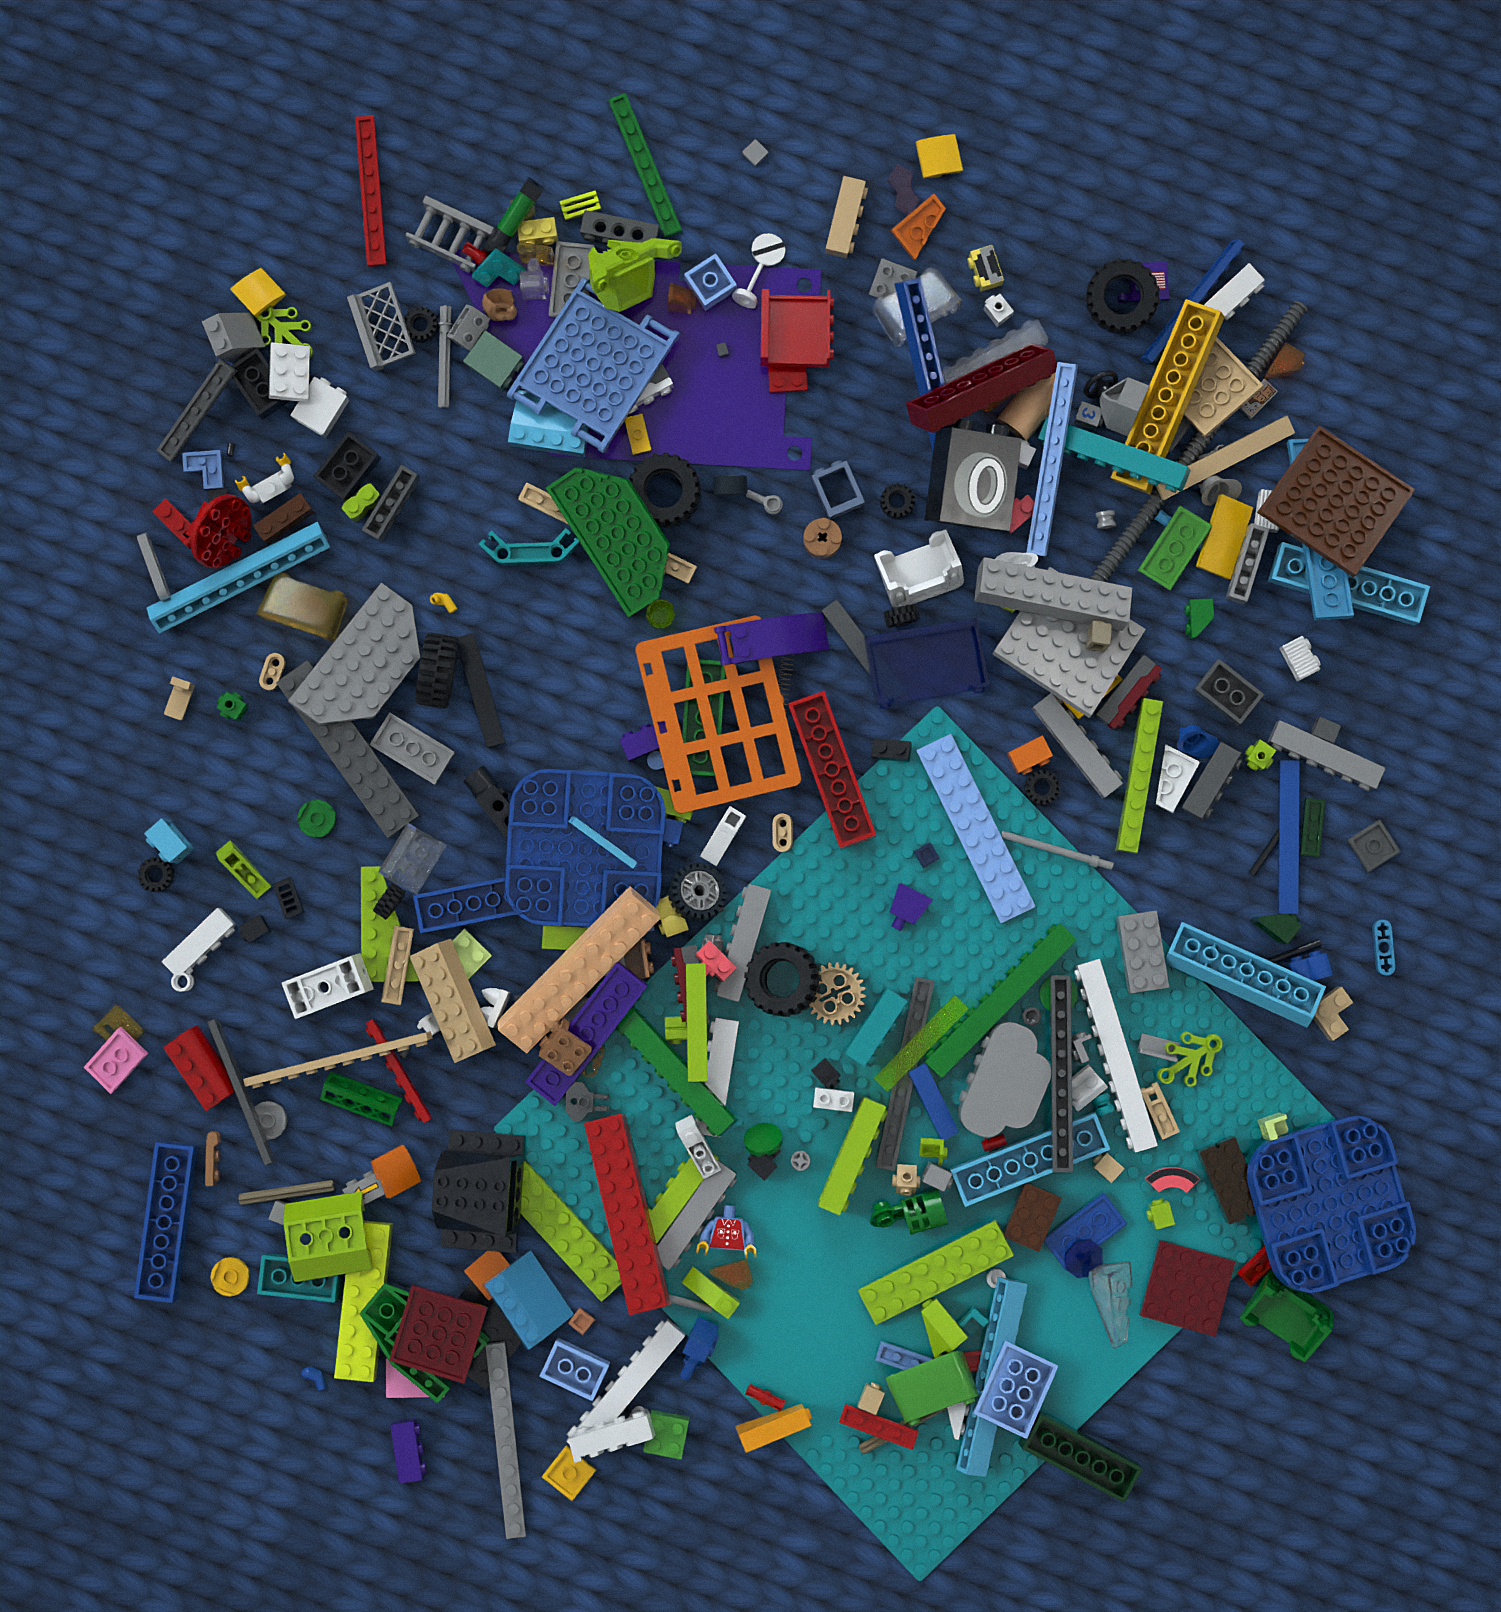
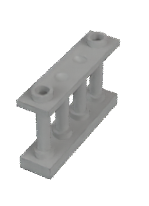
[406,196,494,273]

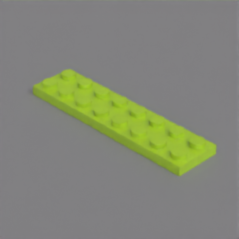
[520,1161,622,1302]
[858,1220,1014,1325]

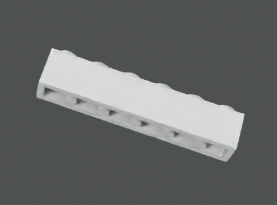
[696,1018,739,1137]

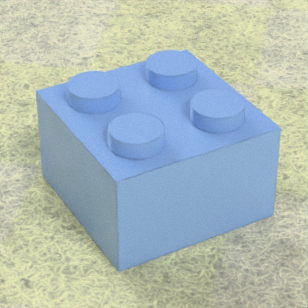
[684,253,737,311]

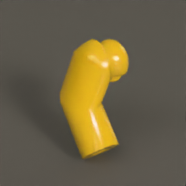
[430,593,457,614]

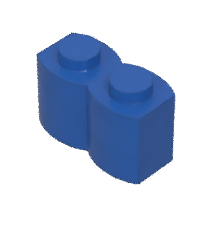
[1286,950,1333,981]

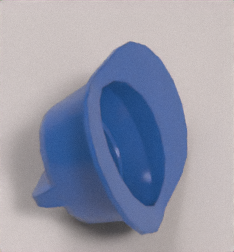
[1177,725,1219,758]

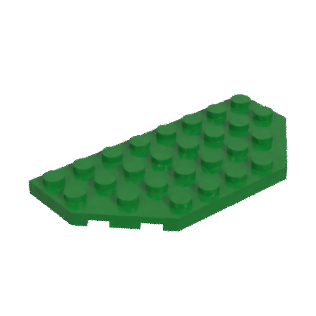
[546,467,670,617]

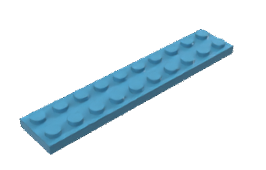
[1287,439,1354,620]

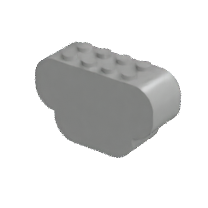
[958,1022,1052,1137]

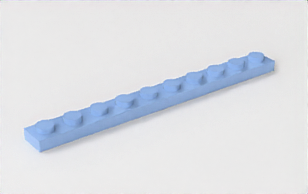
[1026,362,1078,556]

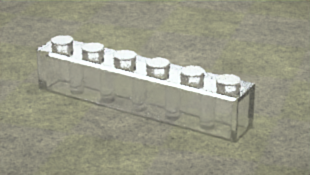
[941,319,1049,384]

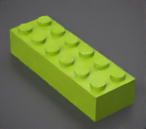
[817,1096,888,1216]

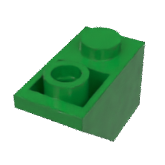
[1184,599,1214,640]

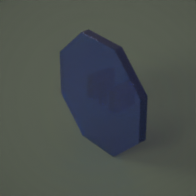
[1065,1239,1103,1278]

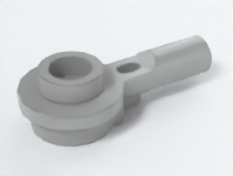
[746,490,783,514]

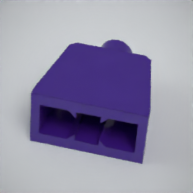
[889,883,932,931]

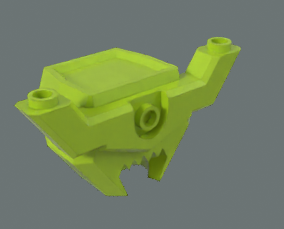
[588,238,682,312]

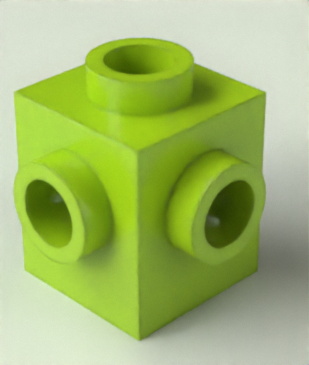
[1244,740,1276,771]

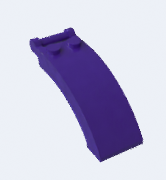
[714,613,830,666]

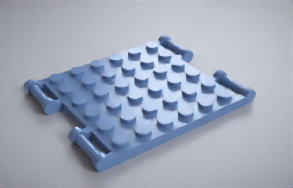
[507,277,680,453]

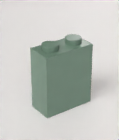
[463,330,524,391]

